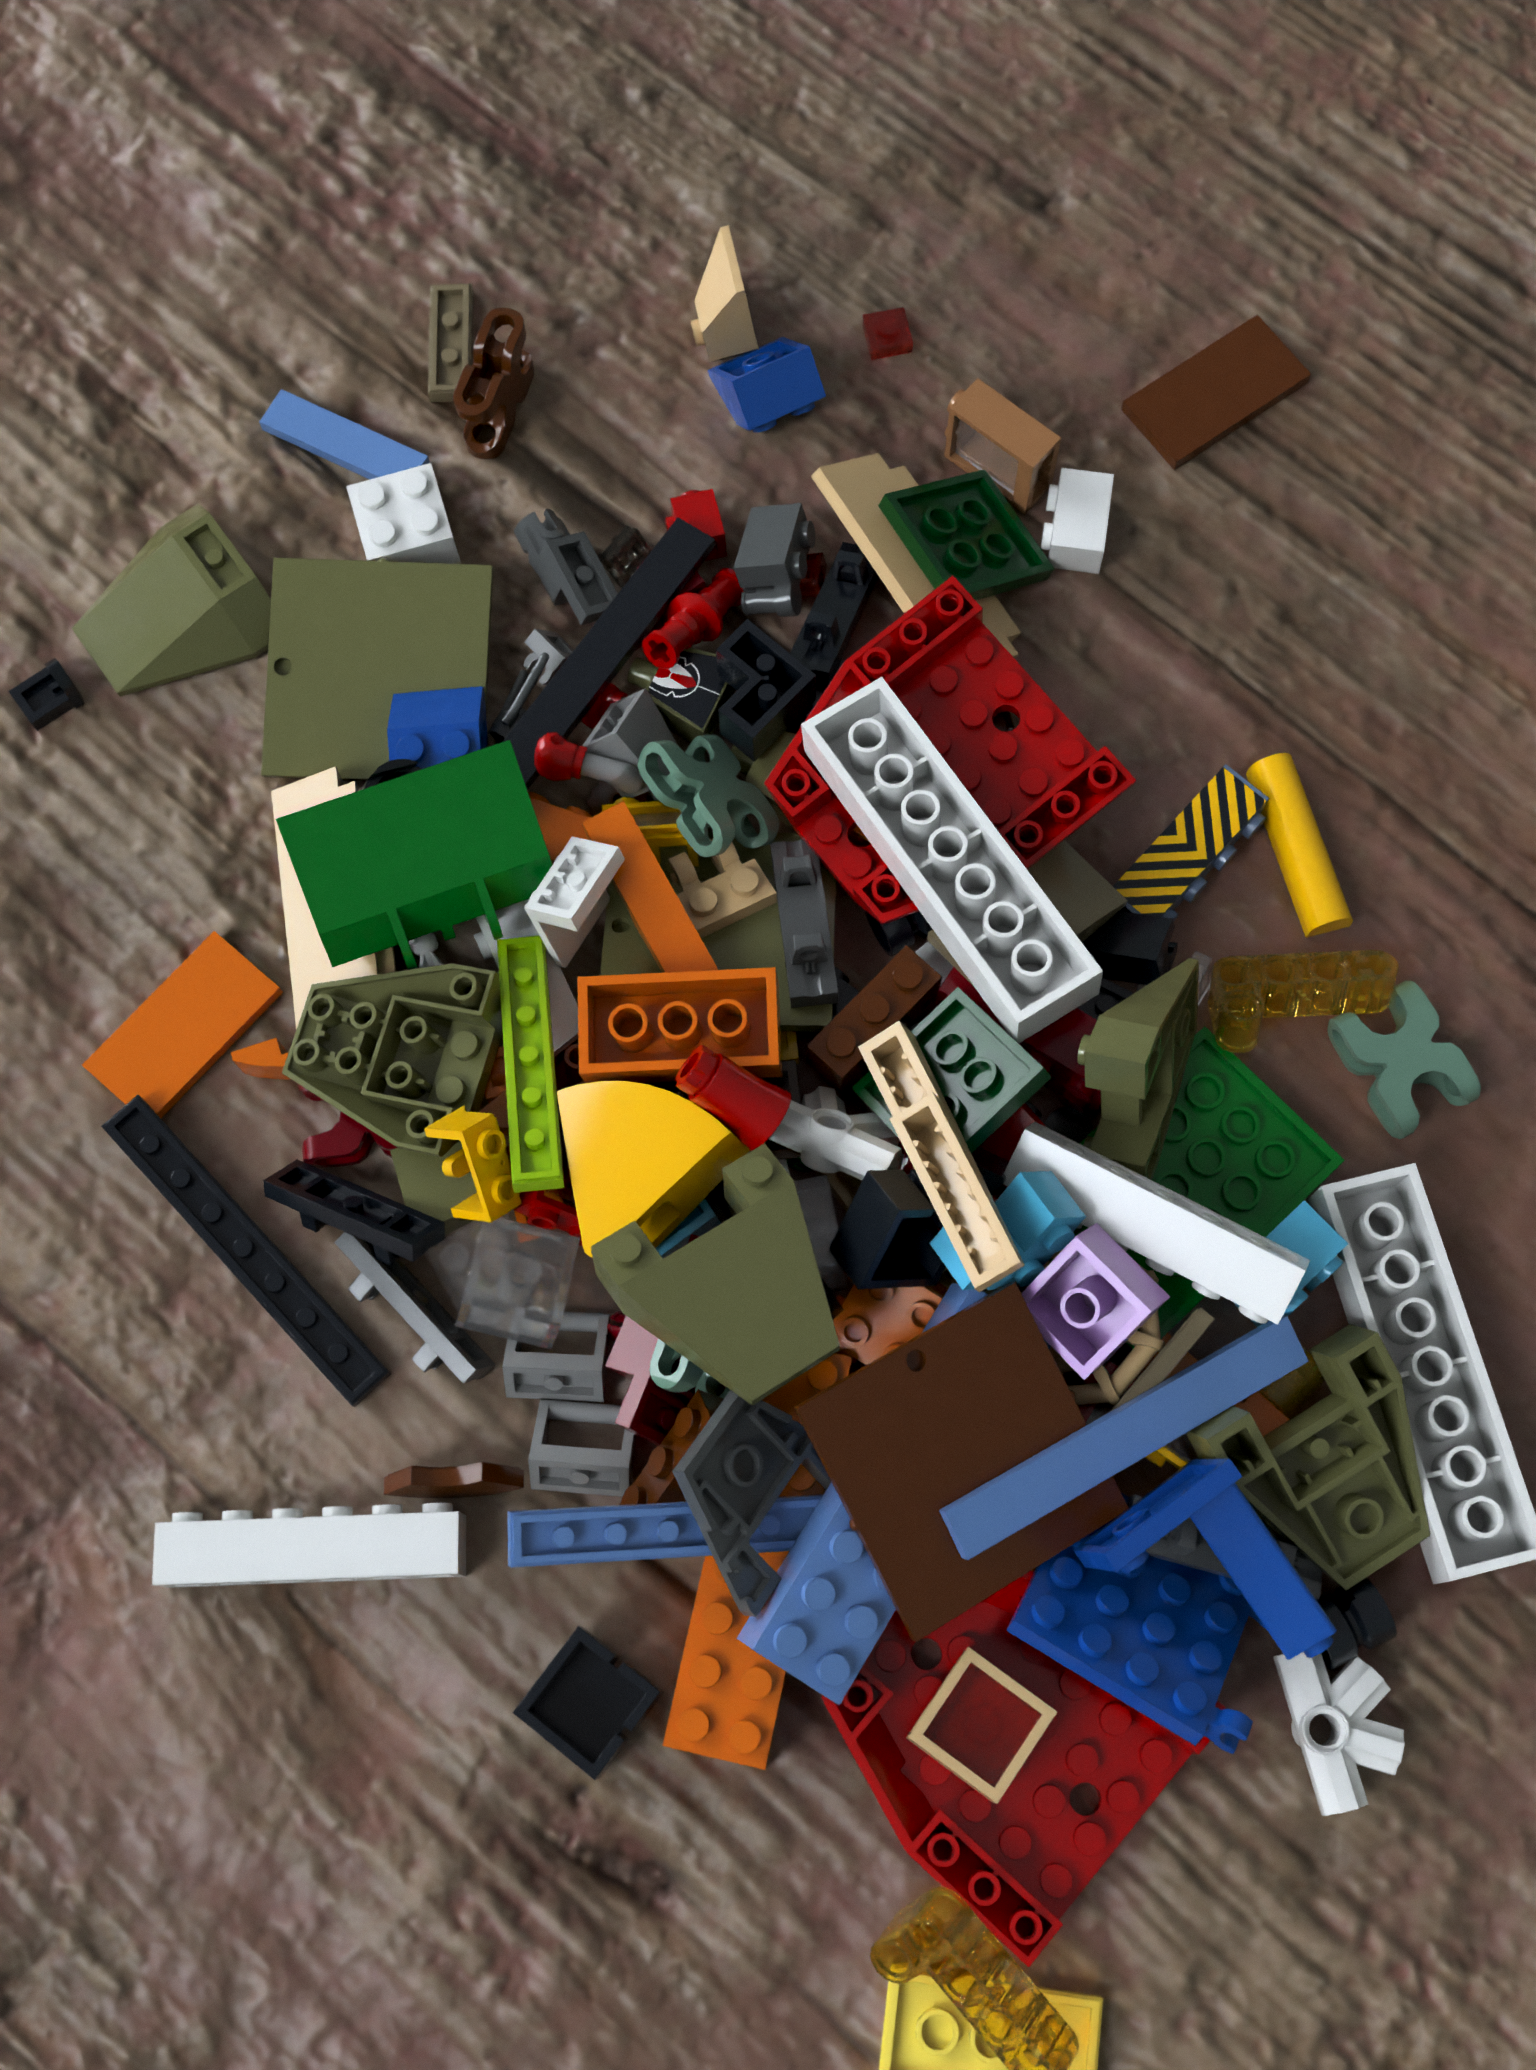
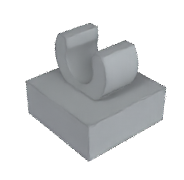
[523,629,574,685]

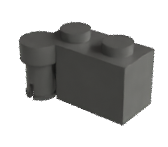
[733,503,816,617]

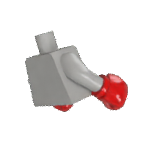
[534,683,677,801]

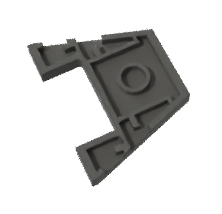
[672,1390,831,1617]

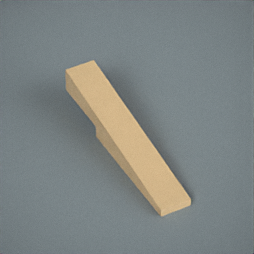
[858,1021,1025,1293]

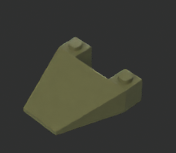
[1078,958,1199,1180]
[591,1143,840,1405]
[1186,1324,1430,1590]

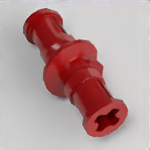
[642,568,743,669]

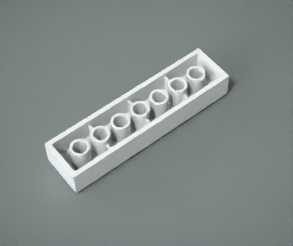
[801,677,1103,1044]
[1308,1163,1536,1585]

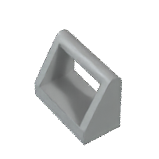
[502,1309,611,1402]
[528,1399,637,1497]

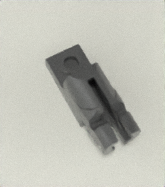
[514,509,618,625]

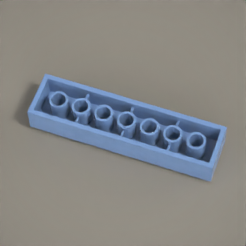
[737,1283,1051,1705]

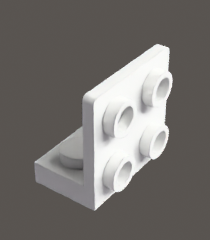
[524,836,625,968]

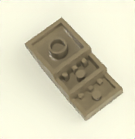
[927,840,1128,989]

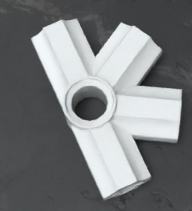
[769,1086,904,1181]
[1273,1652,1405,1816]

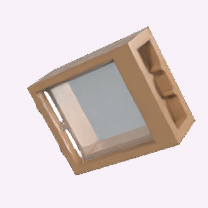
[944,378,1061,515]

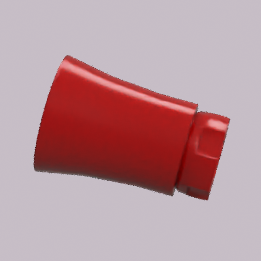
[675,1045,791,1151]

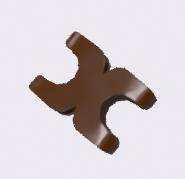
[453,308,534,459]

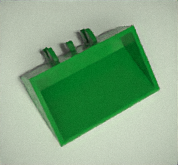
[276,740,552,970]

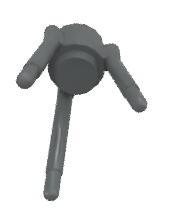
[488,653,549,743]

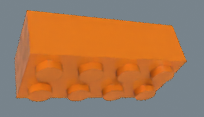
[577,967,782,1083]

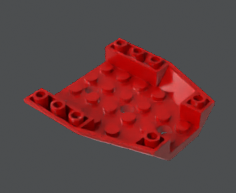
[764,575,1136,925]
[821,1571,1226,1968]

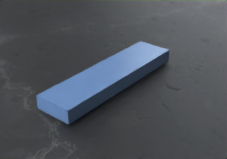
[259,389,430,480]

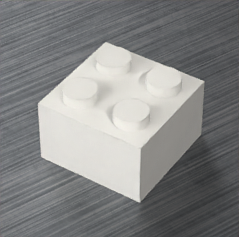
[346,463,461,564]

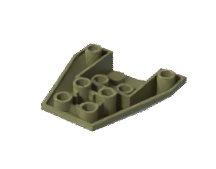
[72,504,271,697]
[282,963,502,1157]

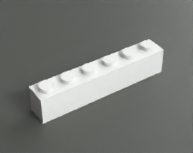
[1004,1122,1310,1325]
[152,1503,466,1588]

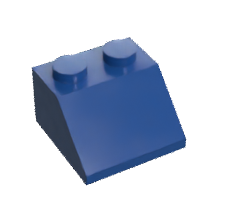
[707,337,826,433]
[387,686,488,769]

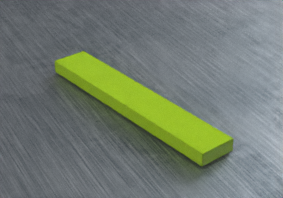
[497,936,564,1193]

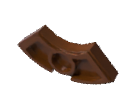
[384,1462,524,1498]

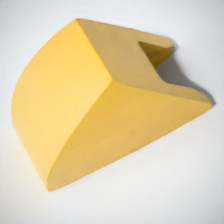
[557,1081,750,1258]

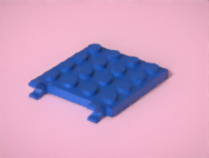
[1006,1493,1266,1754]

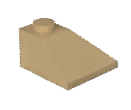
[691,225,759,362]

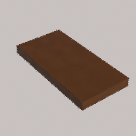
[1121,315,1311,470]

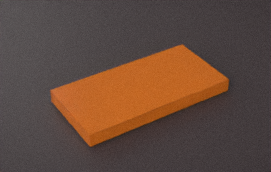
[82,931,283,1118]

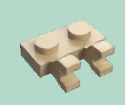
[668,839,777,938]

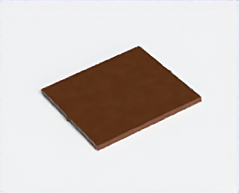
[794,1282,1128,1642]

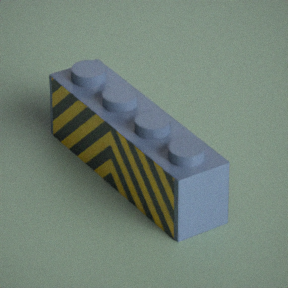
[1113,764,1269,922]

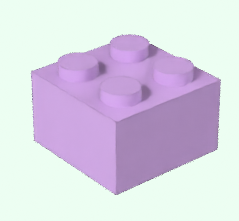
[1021,1223,1170,1380]

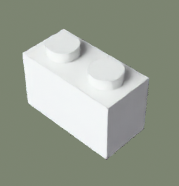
[1041,468,1114,574]

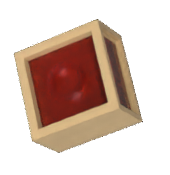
[906,1647,1057,1804]

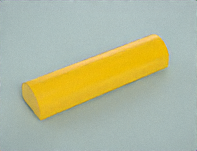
[1246,753,1353,938]

